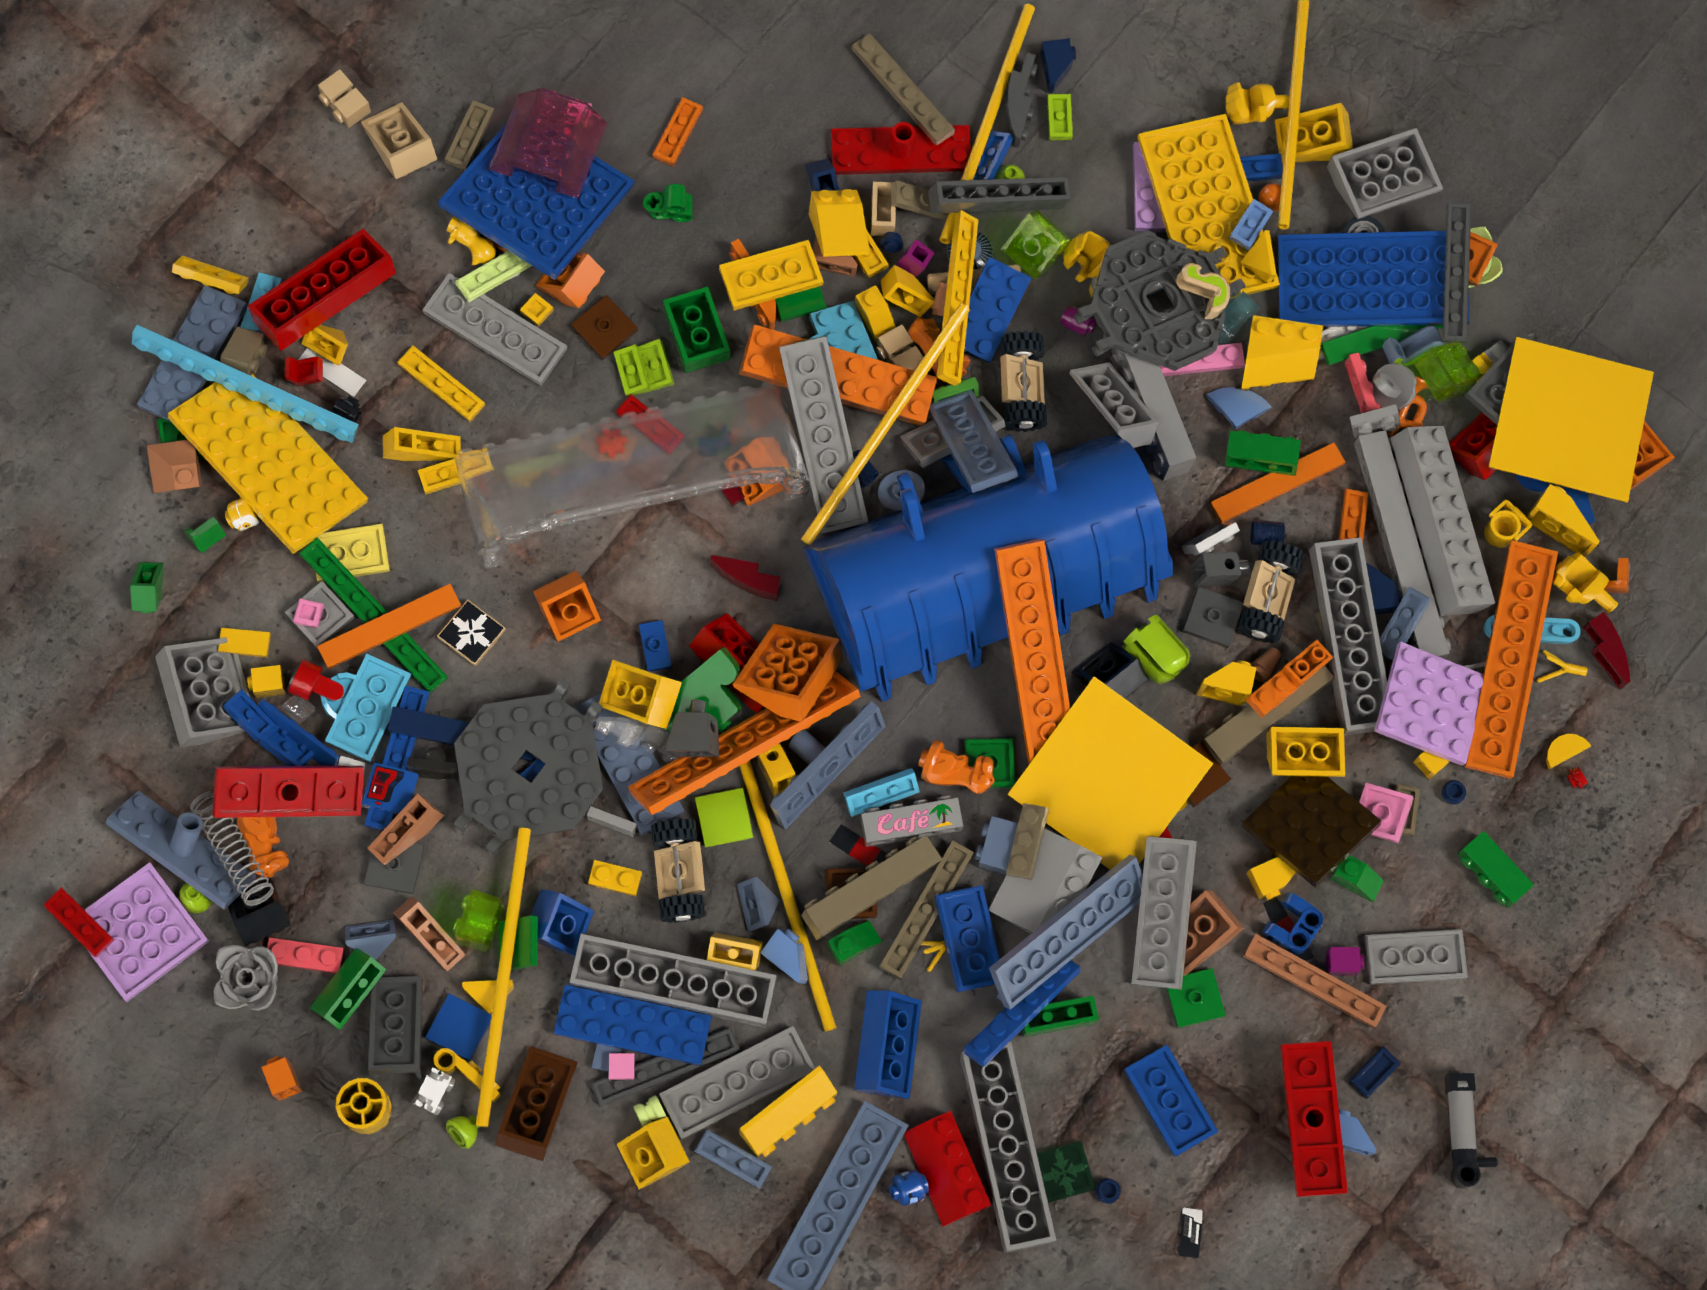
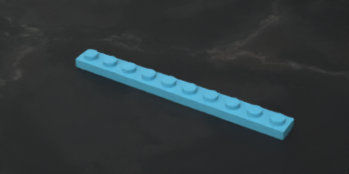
[131,325,359,443]

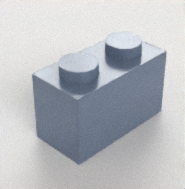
[975,816,1018,875]

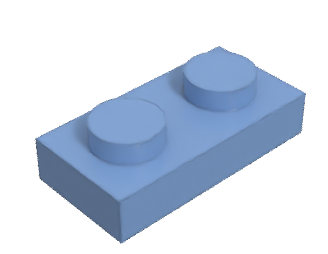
[1229,199,1273,250]

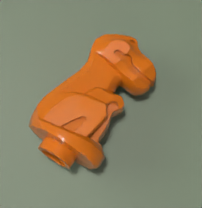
[908,317,971,382]
[918,739,995,794]
[237,817,289,878]

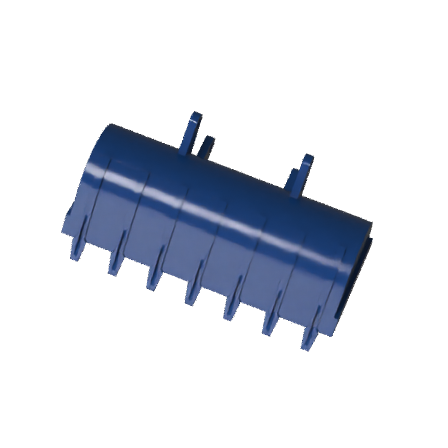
[802,435,1173,702]

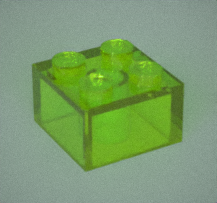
[1001,210,1072,280]
[1414,343,1482,403]
[453,889,504,954]

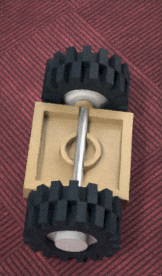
[1000,330,1047,432]
[1238,540,1304,643]
[651,818,705,923]

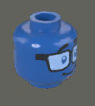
[889,1170,929,1206]

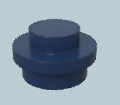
[880,232,903,253]
[1441,780,1466,805]
[1095,1178,1121,1204]

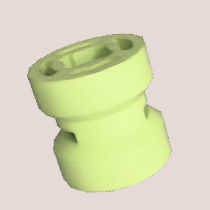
[633,1095,666,1127]

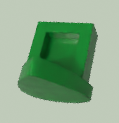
[184,517,226,553]

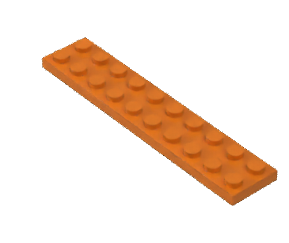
[994,538,1070,764]
[1464,540,1558,779]
[628,671,861,815]

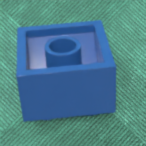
[531,889,594,956]

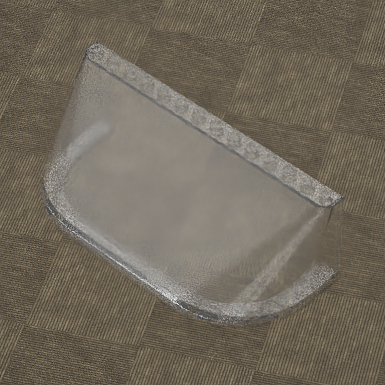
[455,382,810,570]

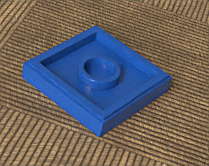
[425,993,491,1061]

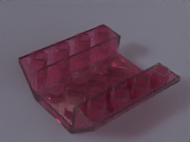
[489,88,607,198]

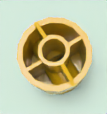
[336,1078,392,1134]

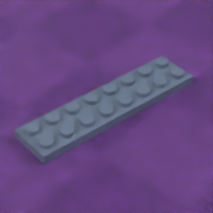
[989,855,1143,1010]
[767,1101,908,1290]

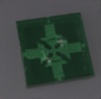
[1037,1141,1096,1203]

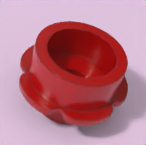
[1567,767,1588,789]

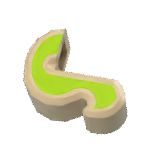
[1176,263,1230,319]

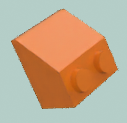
[535,252,605,308]
[533,571,601,642]

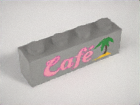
[860,796,963,847]

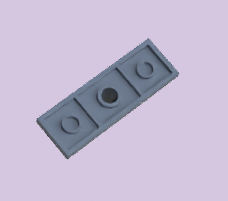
[770,701,886,830]
[106,790,256,910]

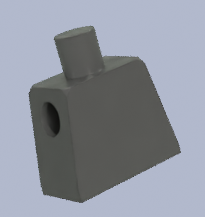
[1189,552,1250,589]
[666,700,719,757]

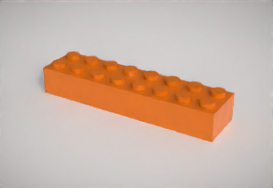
[739,325,937,426]

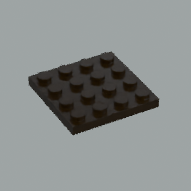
[1242,776,1382,888]

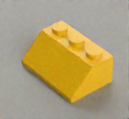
[1266,727,1345,777]

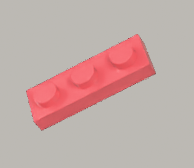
[1344,353,1380,414]
[267,938,345,973]

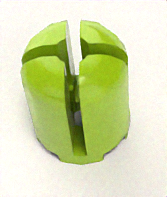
[1122,614,1191,684]

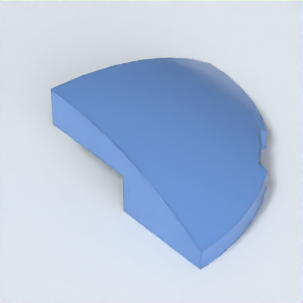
[1206,387,1272,430]

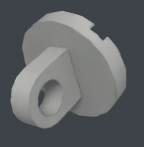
[1372,363,1417,410]

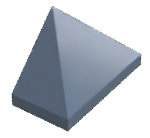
[737,877,780,932]
[345,919,396,960]

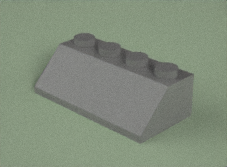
[1069,362,1159,448]

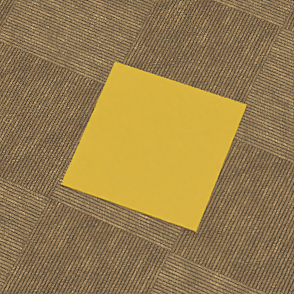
[1489,337,1654,503]
[1007,676,1213,870]

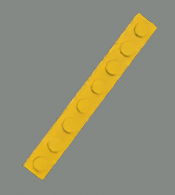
[937,210,978,386]

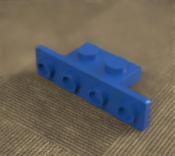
[258,699,339,766]

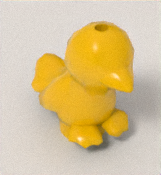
[446,216,496,265]

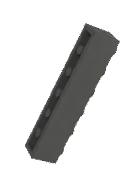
[928,177,1071,214]

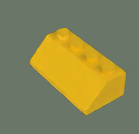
[739,1065,837,1158]

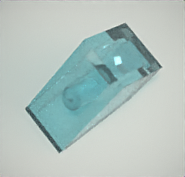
[1218,291,1260,345]

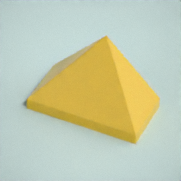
[1240,230,1276,283]
[301,325,348,365]
[462,980,514,1014]

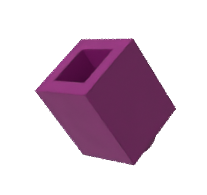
[896,239,934,278]
[1326,947,1364,976]

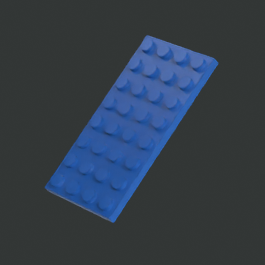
[1278,231,1469,327]

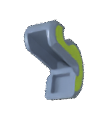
[1382,326,1444,367]

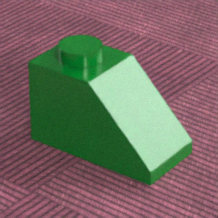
[130,562,164,613]
[1329,855,1384,903]
[827,920,882,967]

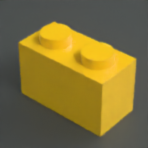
[707,932,763,970]

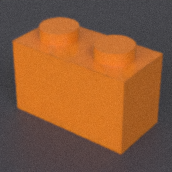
[261,1056,302,1101]

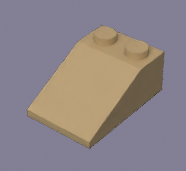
[361,102,437,179]

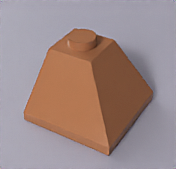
[147,440,203,493]

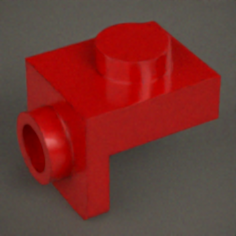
[284,356,323,386]

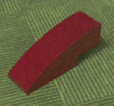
[710,555,781,601]
[1583,611,1631,690]

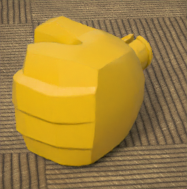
[1225,82,1289,125]
[1063,231,1111,283]
[1552,552,1619,613]

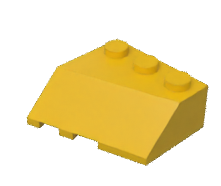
[1241,315,1323,390]

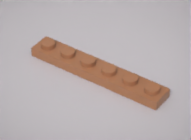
[1243,934,1387,1029]

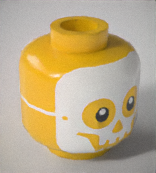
[225,498,261,531]

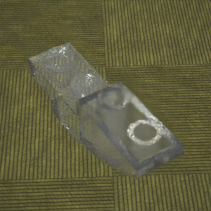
[591,716,679,763]

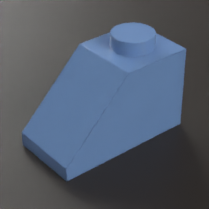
[760,929,808,984]
[1339,1109,1376,1156]

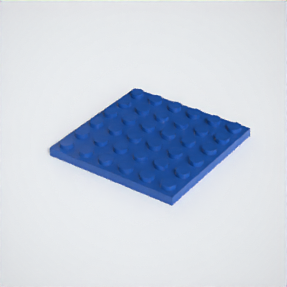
[438,108,635,280]

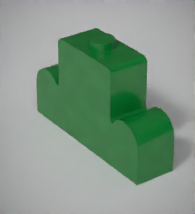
[662,647,742,732]

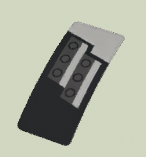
[1179,1208,1202,1258]

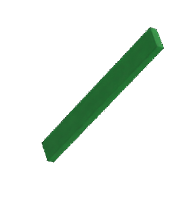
[299,537,448,694]

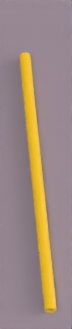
[1278,0,1309,229]
[939,4,1035,244]
[801,303,970,546]
[739,760,837,1032]
[476,828,531,1127]

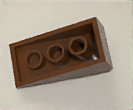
[495,1046,578,1161]

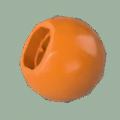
[1258,183,1281,212]

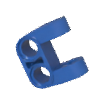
[1261,892,1324,955]

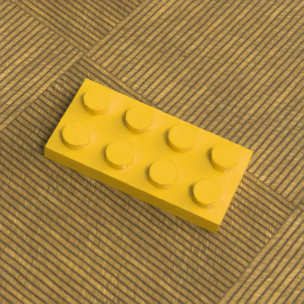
[719,240,824,311]

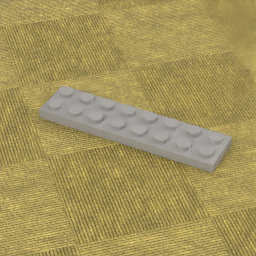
[779,335,868,533]

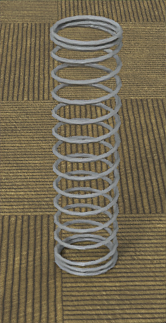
[190,791,274,906]

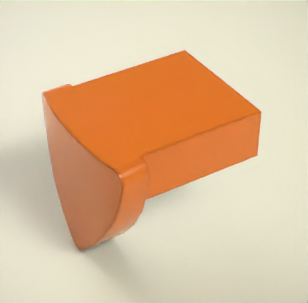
[1604,558,1630,594]

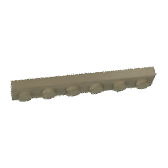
[852,34,955,145]
[879,840,974,980]

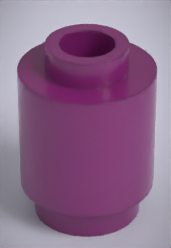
[1060,306,1097,336]

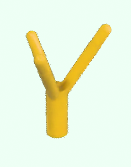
[1536,650,1587,683]
[921,940,947,972]

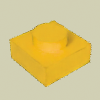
[520,293,554,327]

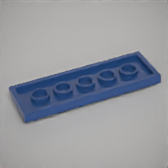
[554,985,712,1066]

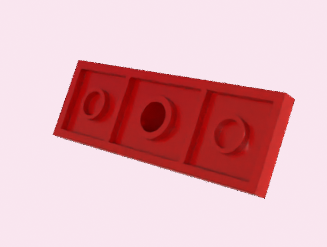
[831,122,971,175]
[212,765,364,818]
[1280,1041,1348,1197]

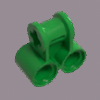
[643,184,693,222]

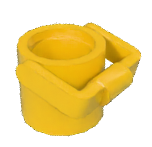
[1484,500,1532,548]

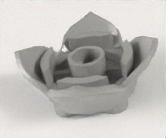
[214,945,278,1011]

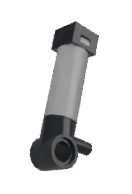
[1444,1073,1498,1189]

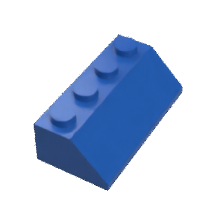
[854,990,922,1099]

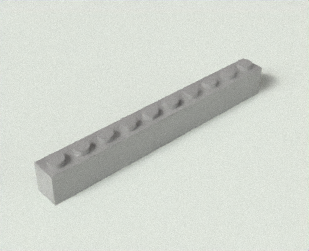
[1354,430,1451,659]

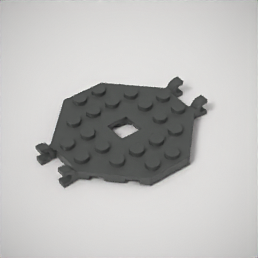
[1073,230,1245,371]
[454,678,603,856]

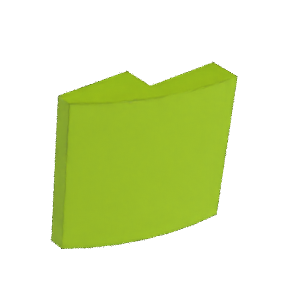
[614,339,675,396]
[695,787,753,848]

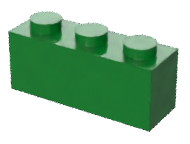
[1225,430,1301,476]
[1458,830,1534,908]
[310,948,387,1030]
[1021,995,1099,1038]

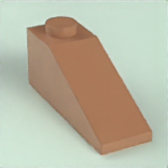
[367,793,444,865]
[393,896,466,972]

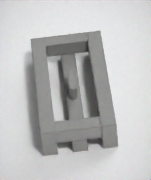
[587,806,637,837]

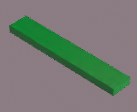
[1320,325,1443,366]

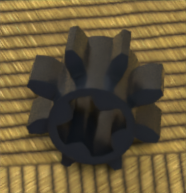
[332,395,362,423]

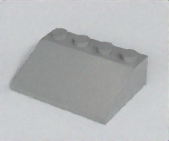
[1327,128,1443,219]
[155,638,250,748]
[988,828,1102,934]

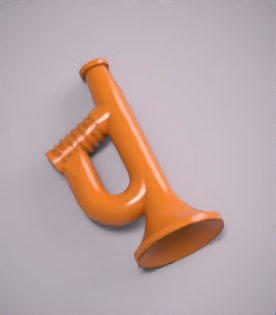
[1387,376,1430,438]

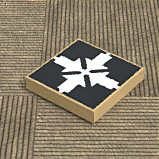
[437,600,506,667]

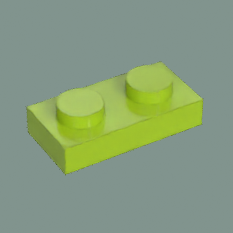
[1047,94,1073,140]

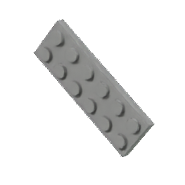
[422,273,567,386]
[1132,836,1197,990]
[659,1026,815,1140]

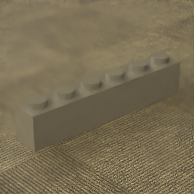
[1202,666,1334,765]
[801,835,942,940]

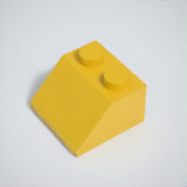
[1196,661,1257,706]
[617,1117,690,1189]

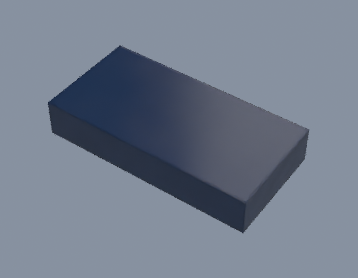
[1348,1046,1401,1099]

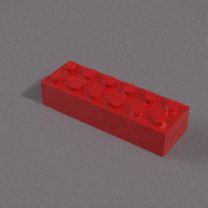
[248,228,396,351]

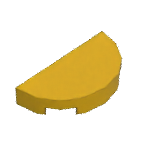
[1546,734,1591,770]

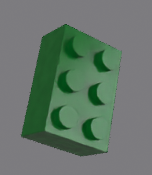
[663,286,730,373]

